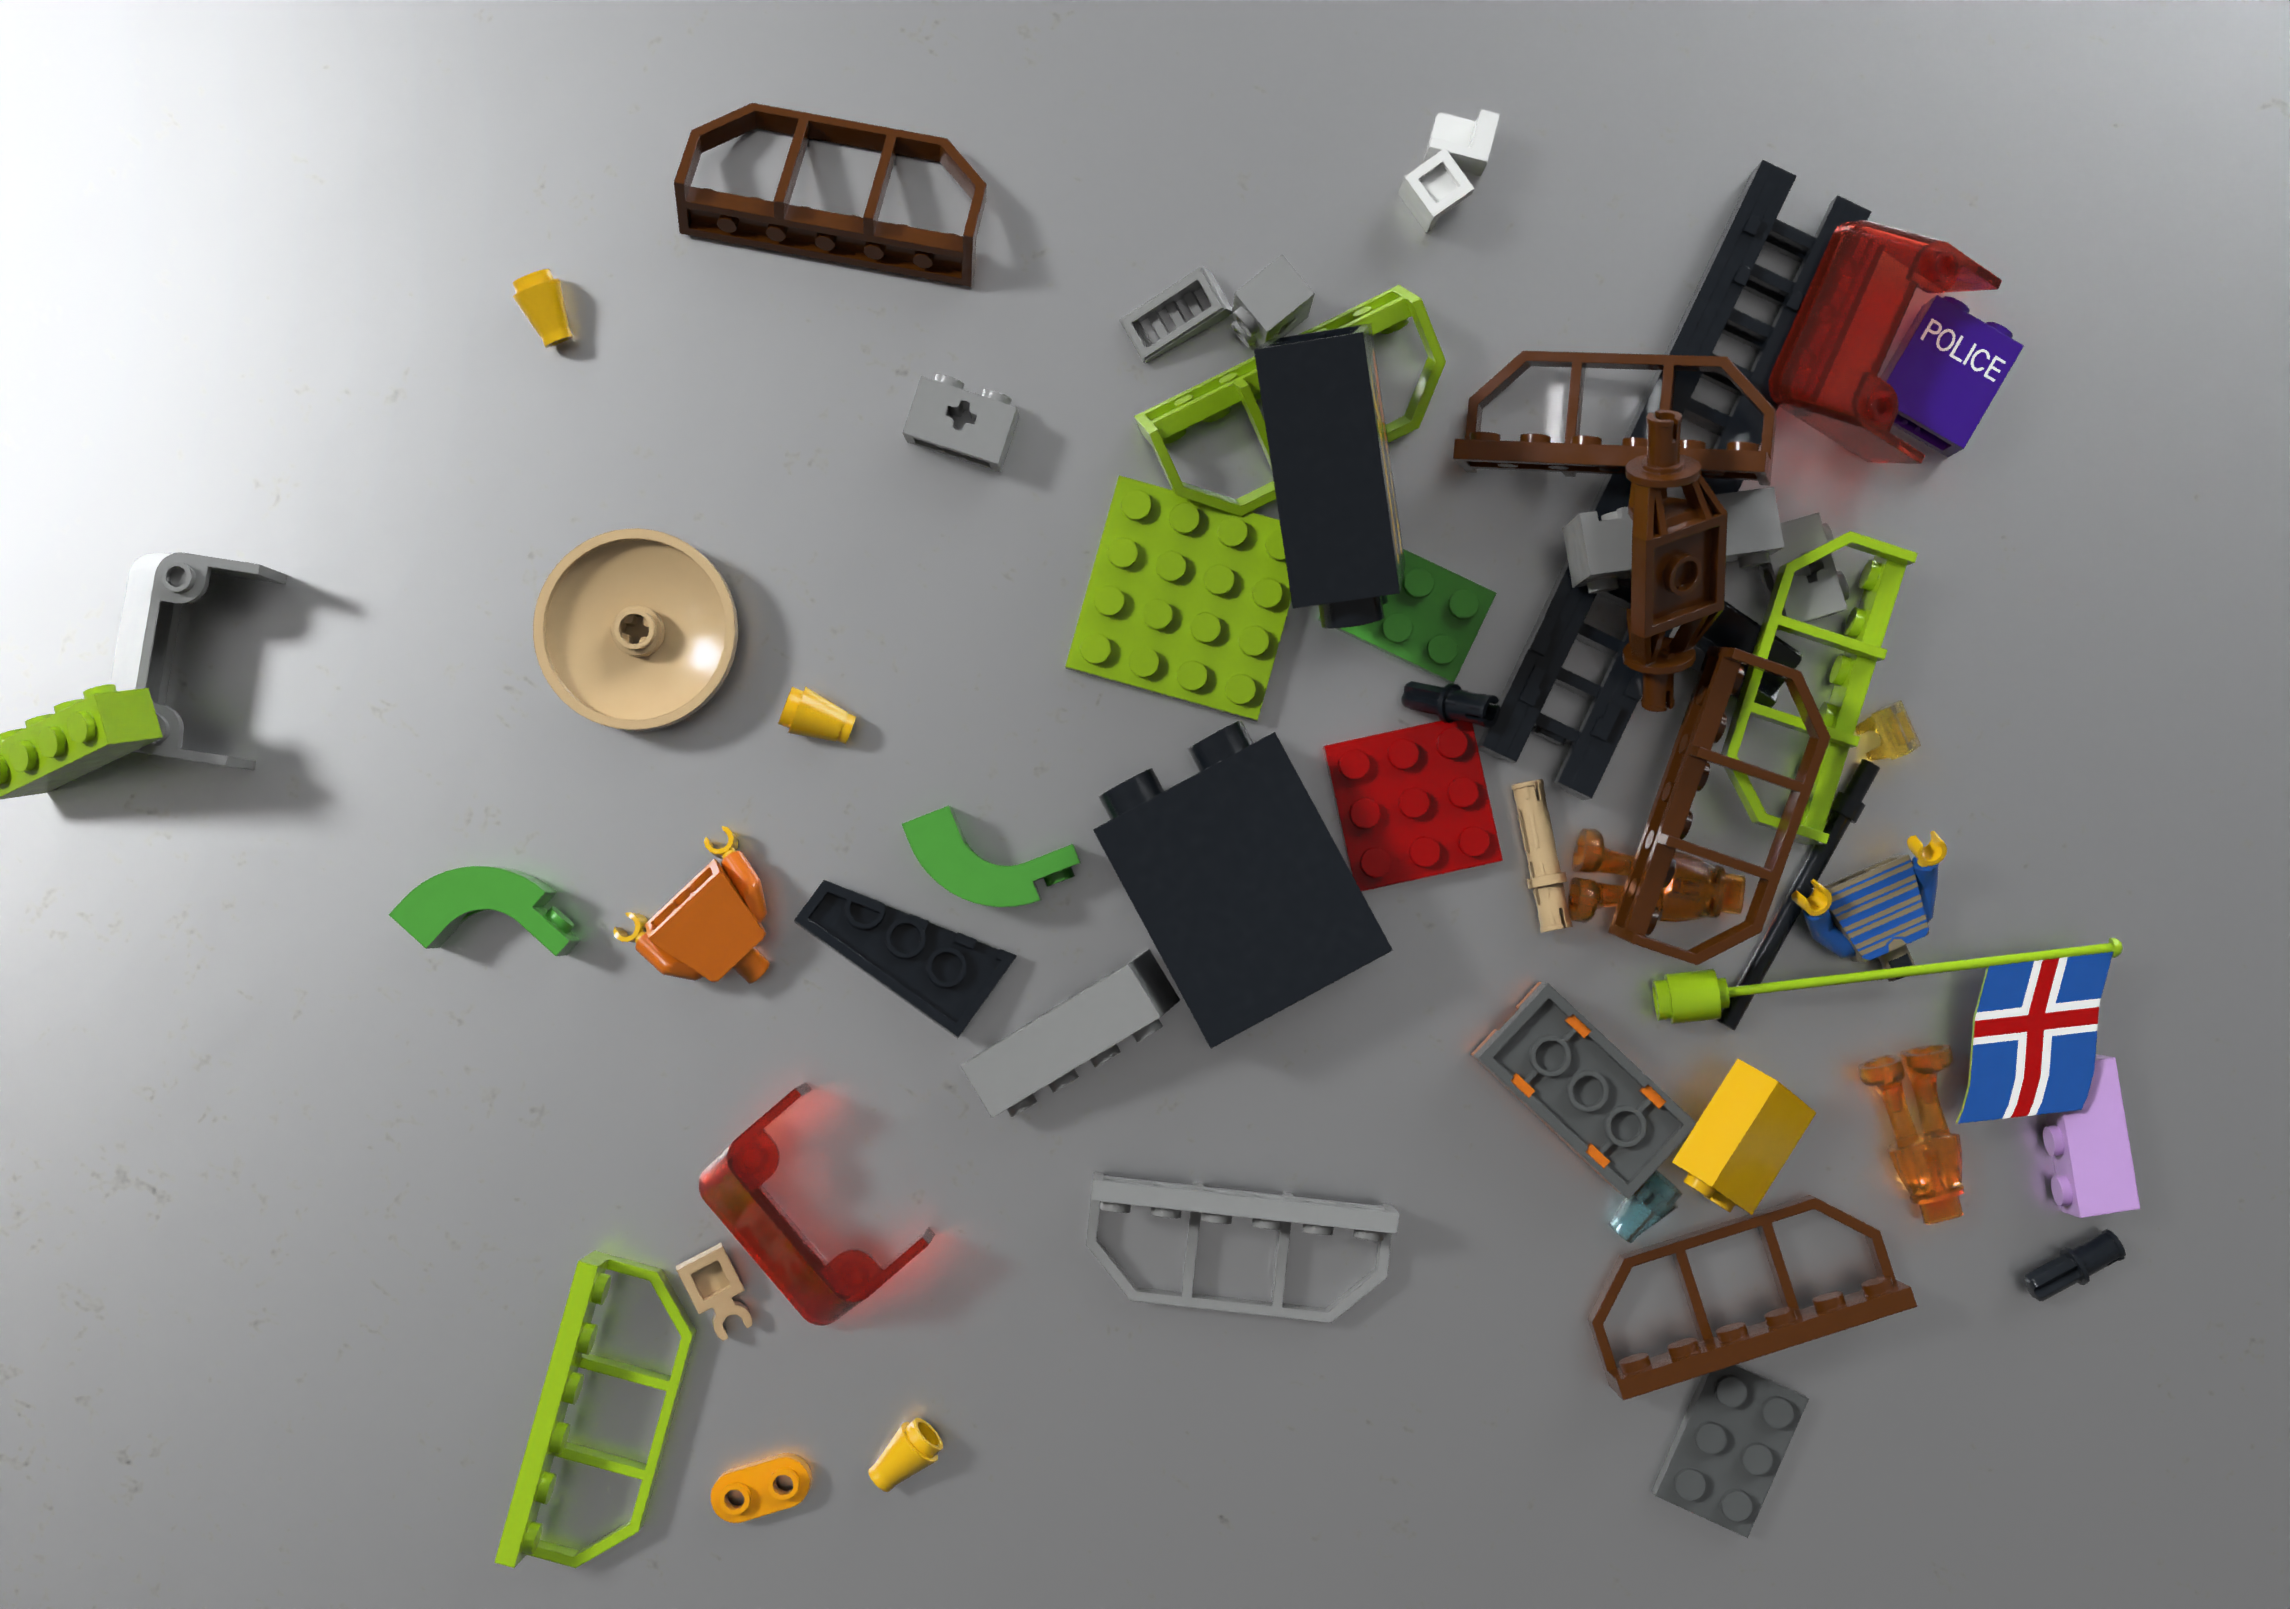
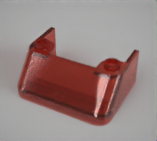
[1769,220,2002,464]
[699,1082,935,1326]

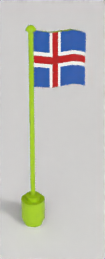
[1652,938,2123,1124]

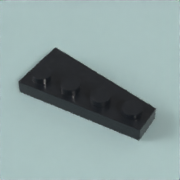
[794,880,1017,1039]

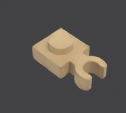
[675,1243,752,1341]

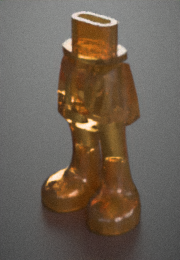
[1568,828,1746,923]
[1858,1044,1964,1224]

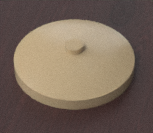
[533,528,738,731]

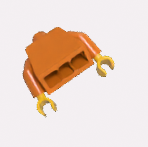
[613,826,770,984]

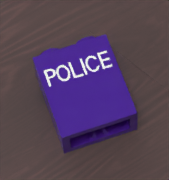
[1863,295,2024,457]

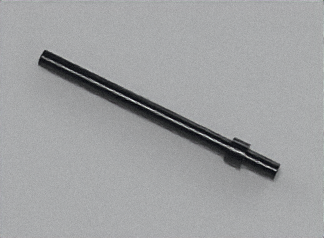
[1717,759,1880,1031]

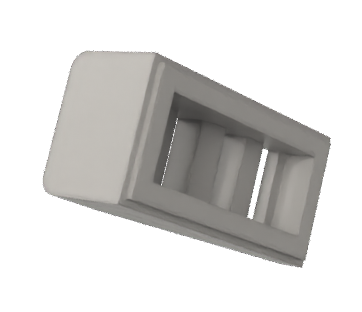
[1119,266,1232,363]

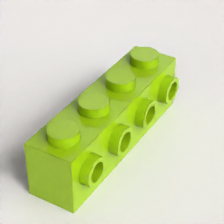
[0,684,163,800]

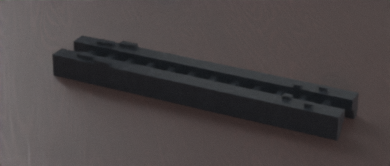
[1477,160,1872,800]

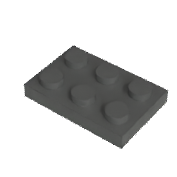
[1652,1364,1809,1538]

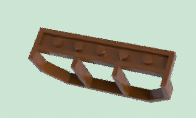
[674,103,987,287]
[1453,351,1777,486]
[1608,646,1830,965]
[1588,1195,1917,1400]

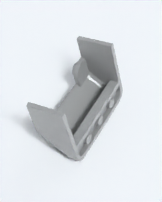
[110,552,287,770]

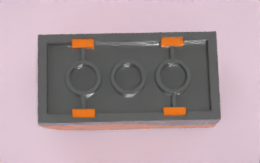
[1471,982,1696,1199]

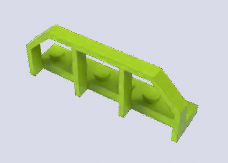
[1134,285,1446,516]
[1721,531,1918,845]
[494,1250,697,1568]

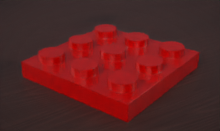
[1323,720,1503,891]

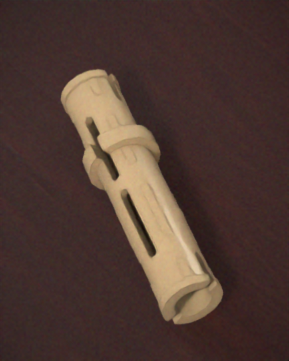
[1511,779,1573,933]

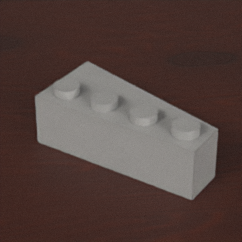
[1562,487,1785,594]
[961,949,1180,1118]

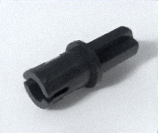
[1401,681,1500,728]
[2024,1229,2126,1301]

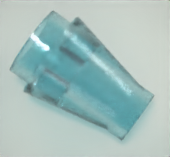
[1609,1170,1682,1244]

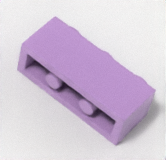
[2043,1054,2141,1218]

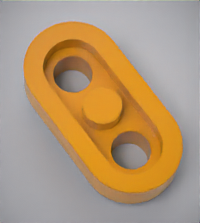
[711,1453,812,1523]

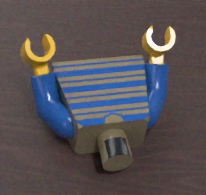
[1791,831,1947,982]

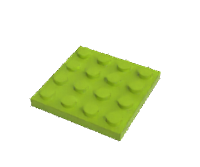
[1065,475,1291,722]

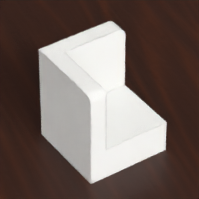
[1424,109,1500,176]
[1398,148,1475,232]

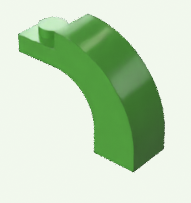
[902,806,1081,907]
[389,866,581,956]

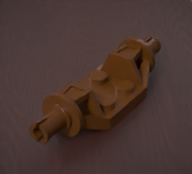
[1622,410,1728,712]

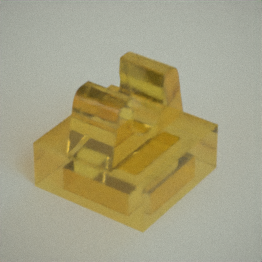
[1855,700,1921,761]

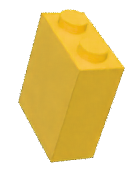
[1672,1058,1816,1215]

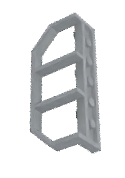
[1086,1172,1400,1323]

